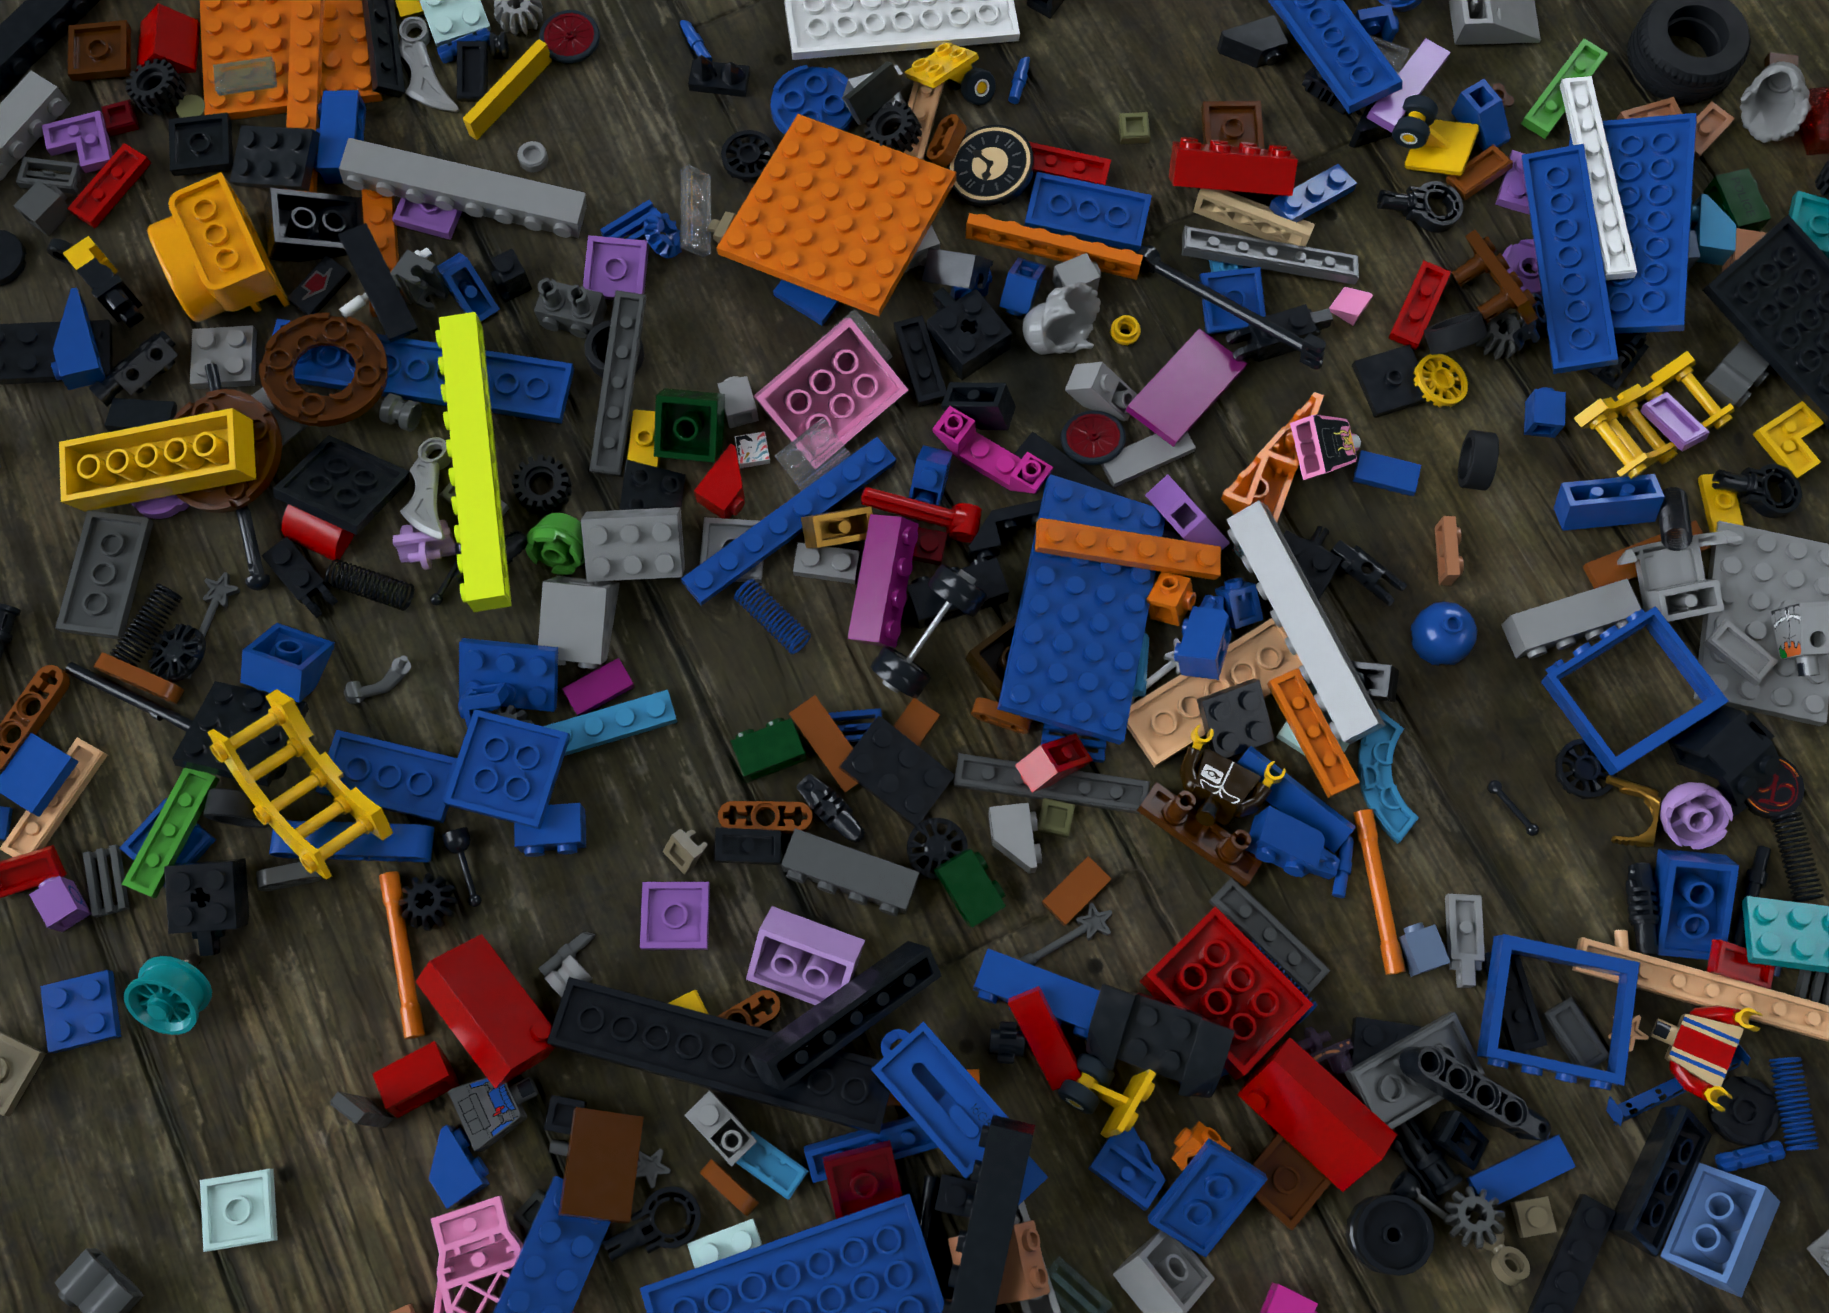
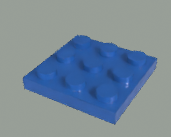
[443,709,570,829]

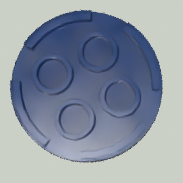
[770,65,854,135]

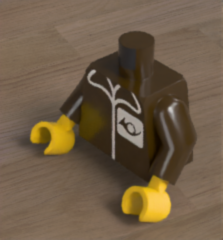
[1179,724,1286,826]

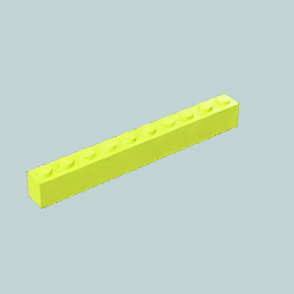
[435,312,512,612]

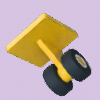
[904,43,996,105]
[1392,95,1479,176]
[1058,1053,1156,1138]

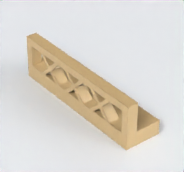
[1193,188,1315,247]

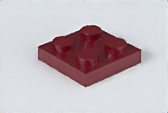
[822,1140,903,1219]

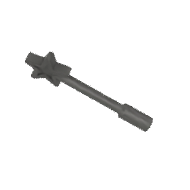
[178,572,240,679]
[1018,903,1112,966]
[549,1139,672,1188]

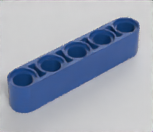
[269,820,434,862]

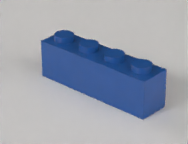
[973,949,1100,1040]

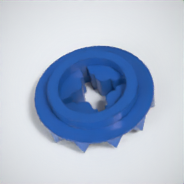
[644,211,684,259]

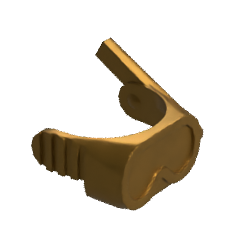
[1605,775,1661,847]

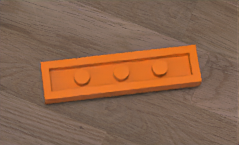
[1267,668,1360,798]

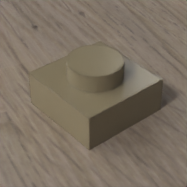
[1510,1196,1557,1238]

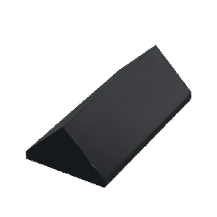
[1608,1105,1712,1258]

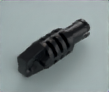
[1626,863,1660,956]

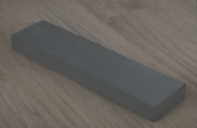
[1208,877,1331,994]

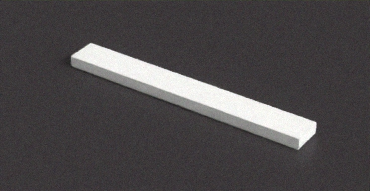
[1560,76,1637,280]

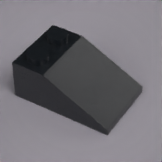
[264,188,364,262]

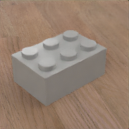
[581,507,685,582]

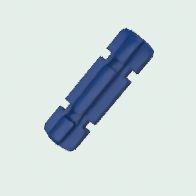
[437,28,490,64]
[1715,1141,1786,1172]

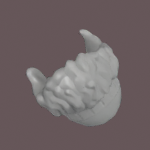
[1740,62,1811,143]
[1022,282,1101,355]

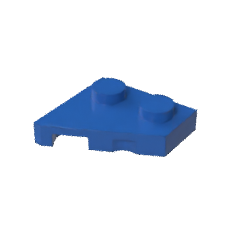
[1088,1127,1166,1211]

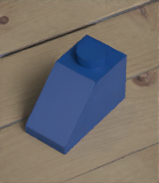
[437,252,500,322]
[999,257,1046,316]

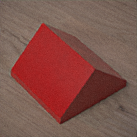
[136,3,200,73]

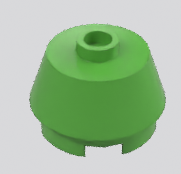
[526,513,585,575]

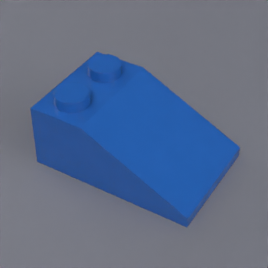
[1654,849,1739,960]

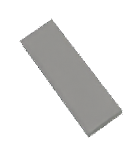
[1100,432,1196,488]

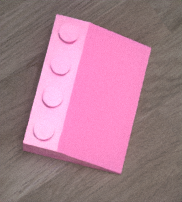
[753,318,908,469]

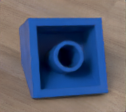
[240,623,335,703]

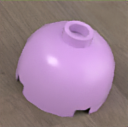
[1659,782,1733,849]

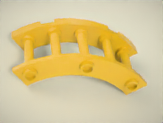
[1574,351,1735,479]
[207,689,393,880]

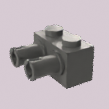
[534,278,607,338]

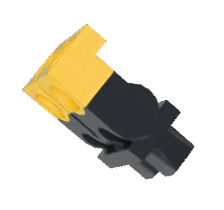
[63,236,145,328]

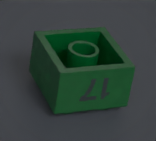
[654,388,725,463]

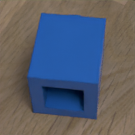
[1524,387,1566,438]

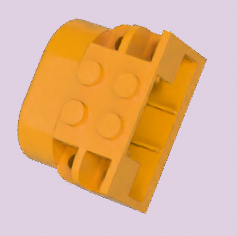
[147,172,290,322]

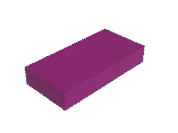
[562,658,635,716]

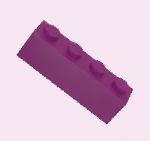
[847,514,919,648]

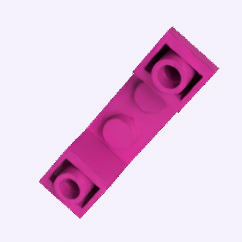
[932,406,1053,493]

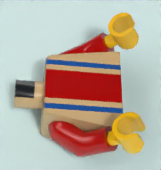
[1650,1005,1763,1112]

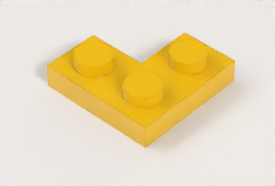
[1752,401,1824,479]

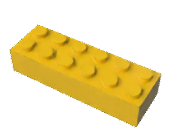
[59,408,256,512]

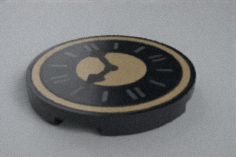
[947,125,1034,208]

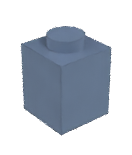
[1397,922,1451,977]

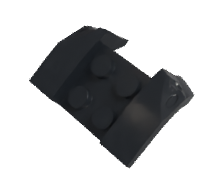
[1086,984,1235,1098]

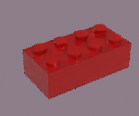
[1169,137,1298,196]

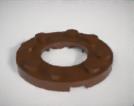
[259,313,389,427]
[173,389,282,513]

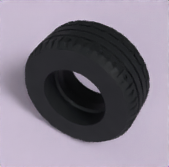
[1627,0,1751,104]

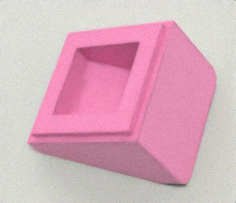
[1329,287,1373,326]

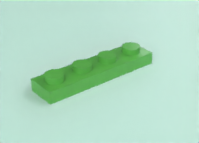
[1521,39,1608,139]
[121,768,220,899]

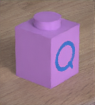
[29,876,92,932]

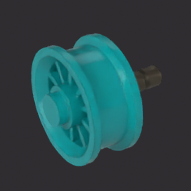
[124,953,212,1035]

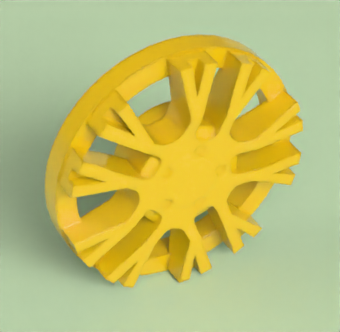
[1413,354,1468,408]

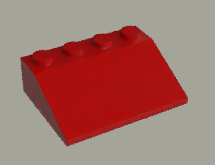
[1139,906,1314,1080]

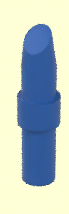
[680,20,713,62]
[1008,57,1030,104]
[1332,836,1354,898]

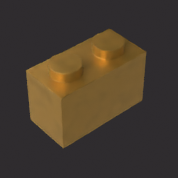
[801,506,873,548]

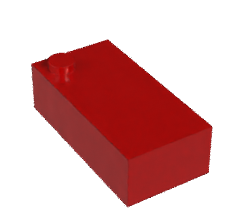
[415,934,555,1089]
[1237,1038,1397,1192]

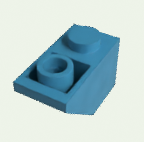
[1690,194,1736,266]

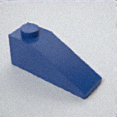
[51,287,106,390]

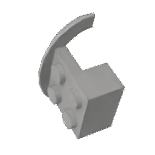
[1617,530,1743,622]

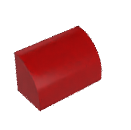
[281,504,355,562]
[372,1041,460,1118]

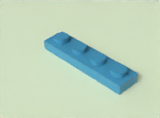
[544,690,677,756]

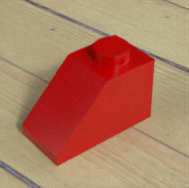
[694,443,745,519]
[1015,733,1093,793]

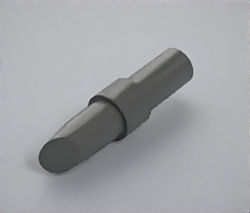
[538,932,595,977]

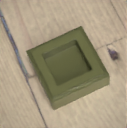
[1118,112,1150,144]
[1038,798,1075,838]

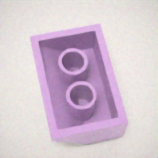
[746,906,865,1005]

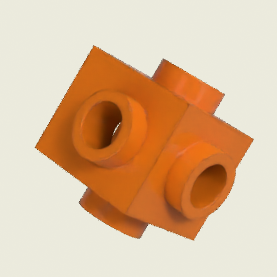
[1146,572,1196,626]
[1171,1121,1231,1172]

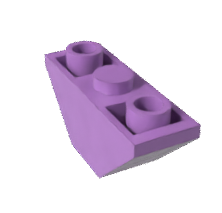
[1145,474,1230,551]

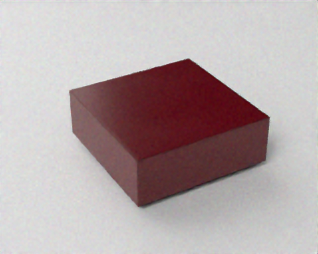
[101,99,139,137]

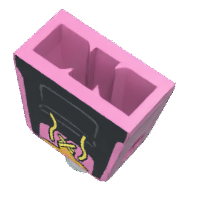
[1290,415,1361,480]

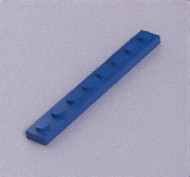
[681,437,896,606]

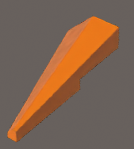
[1221,392,1324,522]

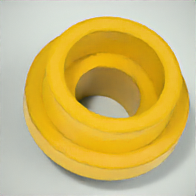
[1110,315,1141,345]

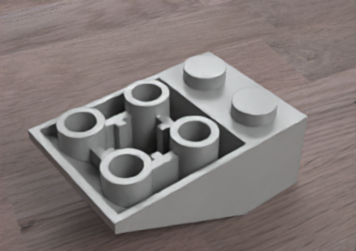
[1448,0,1541,45]

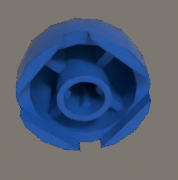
[1410,601,1478,666]

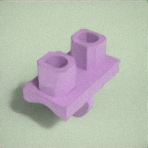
[393,520,457,570]

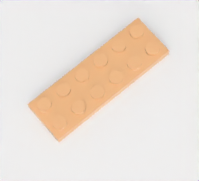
[1127,618,1303,768]

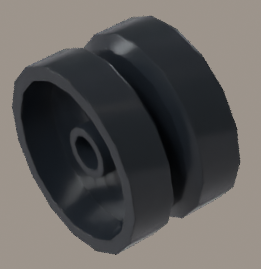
[1345,1194,1434,1276]

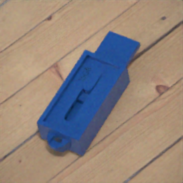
[871,1021,1048,1206]

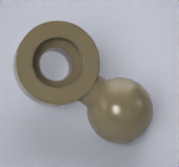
[1483,1232,1530,1286]

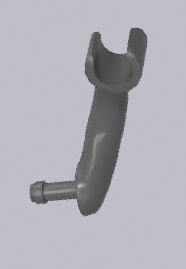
[344,655,411,704]

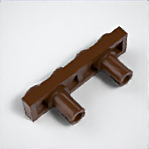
[1451,229,1538,325]
[1137,782,1263,887]

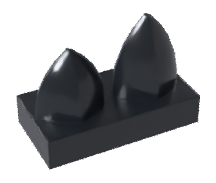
[688,55,750,97]

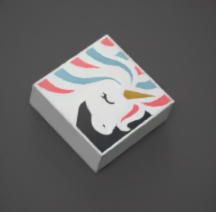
[735,431,770,468]

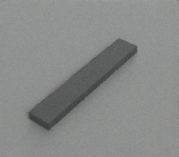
[1182,226,1359,285]
[589,290,647,477]
[954,753,1150,815]

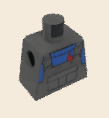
[448,1076,538,1152]

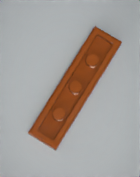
[1583,520,1711,589]

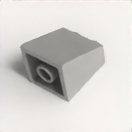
[538,576,619,669]

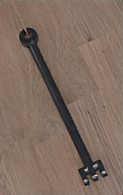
[1136,245,1326,370]

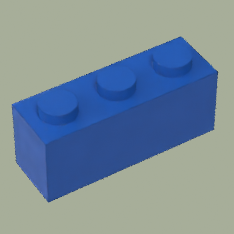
[314,90,366,184]
[1554,474,1665,531]

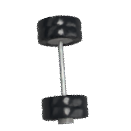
[870,564,988,699]

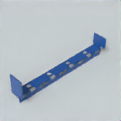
[1606,1043,1751,1126]

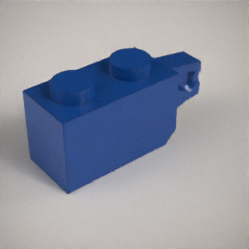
[1174,595,1232,680]
[1246,806,1340,879]

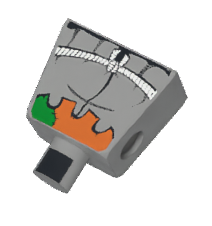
[1771,601,1829,677]

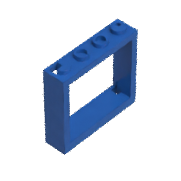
[1541,606,1729,776]
[1477,934,1640,1091]

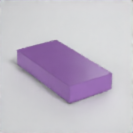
[1640,392,1709,452]

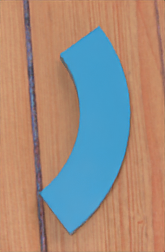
[1358,709,1419,844]

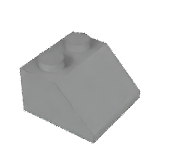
[1113,1230,1215,1313]

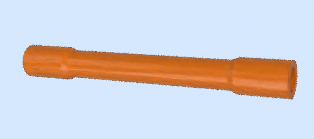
[1353,809,1406,975]
[379,871,425,1039]

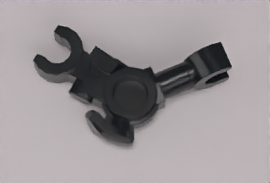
[1513,293,1548,348]

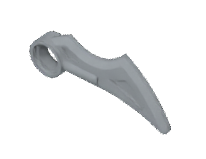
[399,16,460,112]
[400,437,452,540]

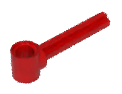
[861,487,982,543]

